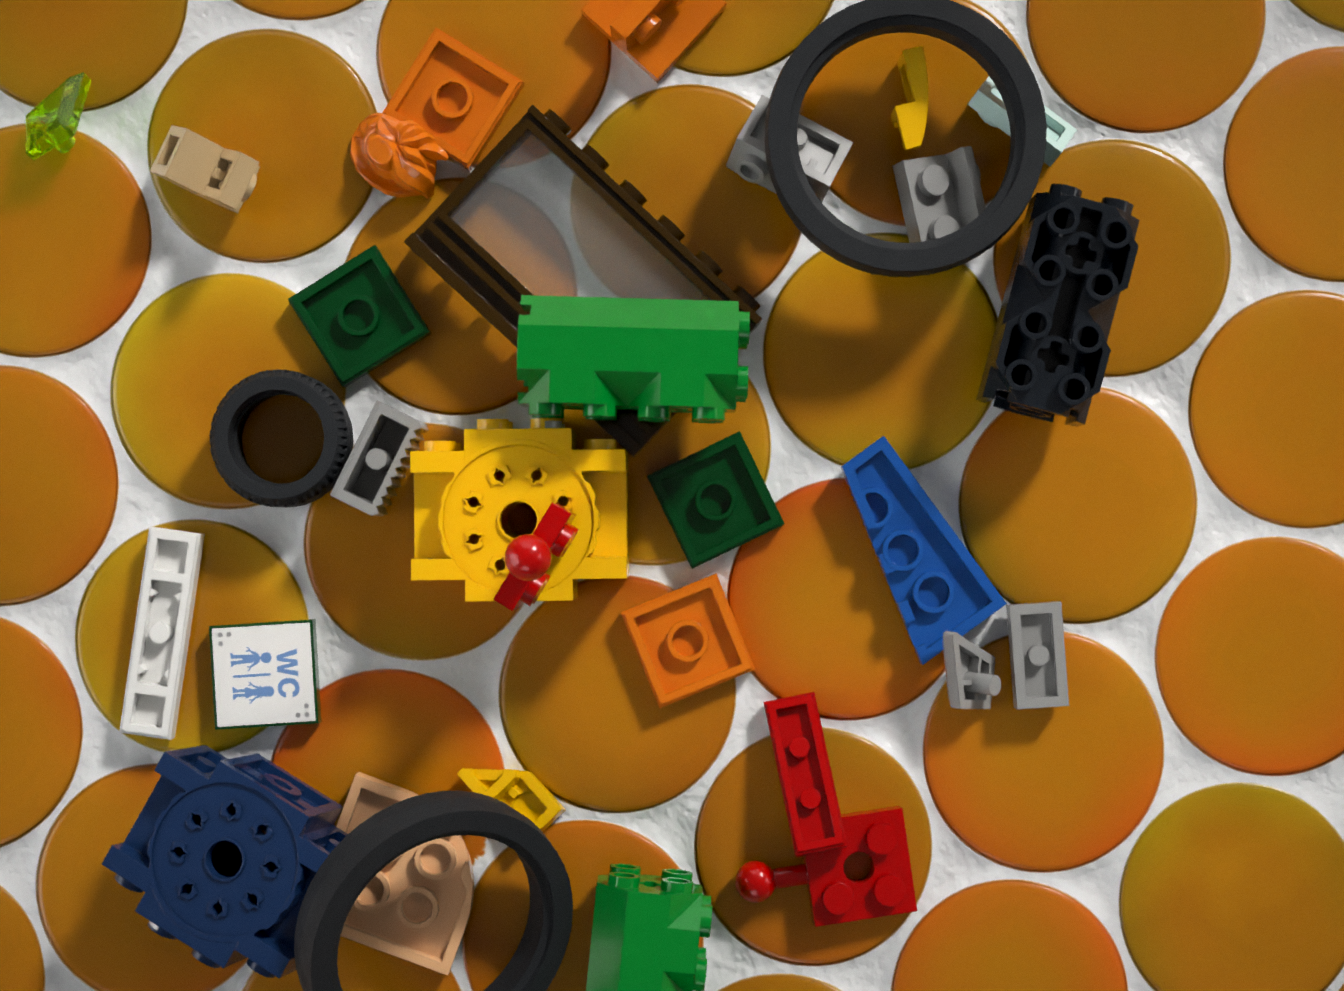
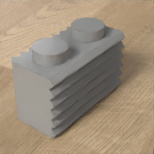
[330,400,429,516]

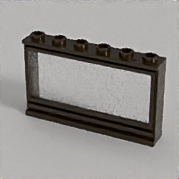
[404,105,762,458]

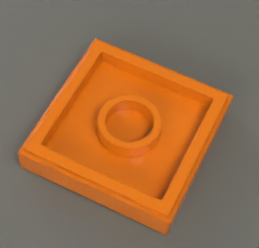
[382,28,524,172]
[621,573,755,708]

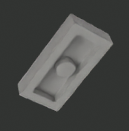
[1006,601,1069,710]

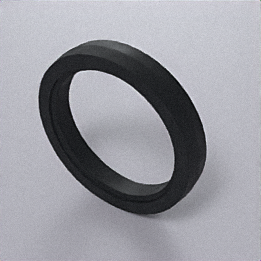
[764,0,1047,277]
[294,791,573,991]

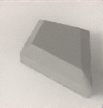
[942,631,1001,709]

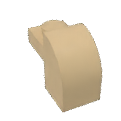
[150,125,260,213]

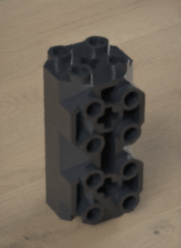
[976,183,1140,427]

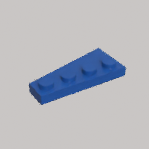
[841,436,1007,665]

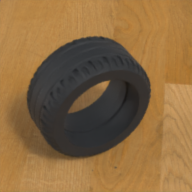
[210,369,354,508]

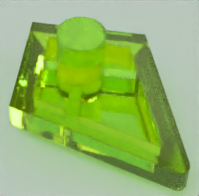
[25,72,91,161]

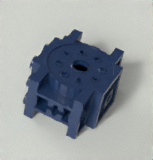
[102,745,348,979]

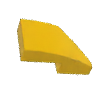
[891,46,929,151]
[457,768,566,832]

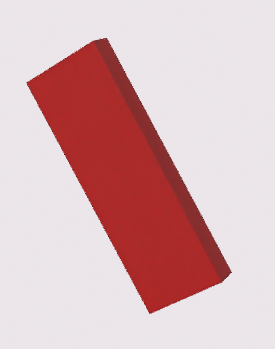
[764,692,847,857]

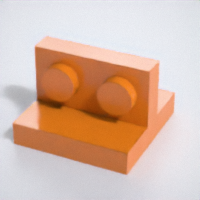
[581,0,727,83]

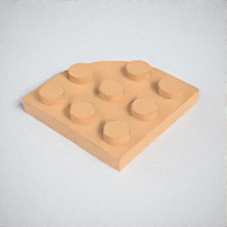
[336,772,474,976]

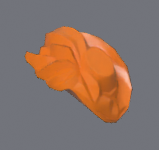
[350,113,449,199]

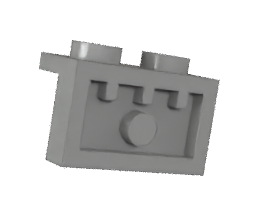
[726,95,853,202]
[892,146,993,249]

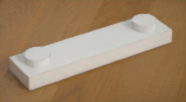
[119,527,205,740]

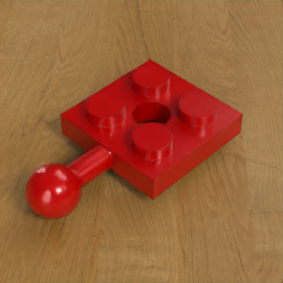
[493,502,579,611]
[735,806,917,927]

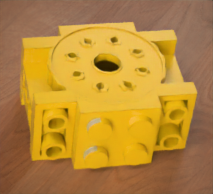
[410,418,629,602]

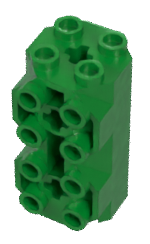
[517,295,750,424]
[586,863,712,991]

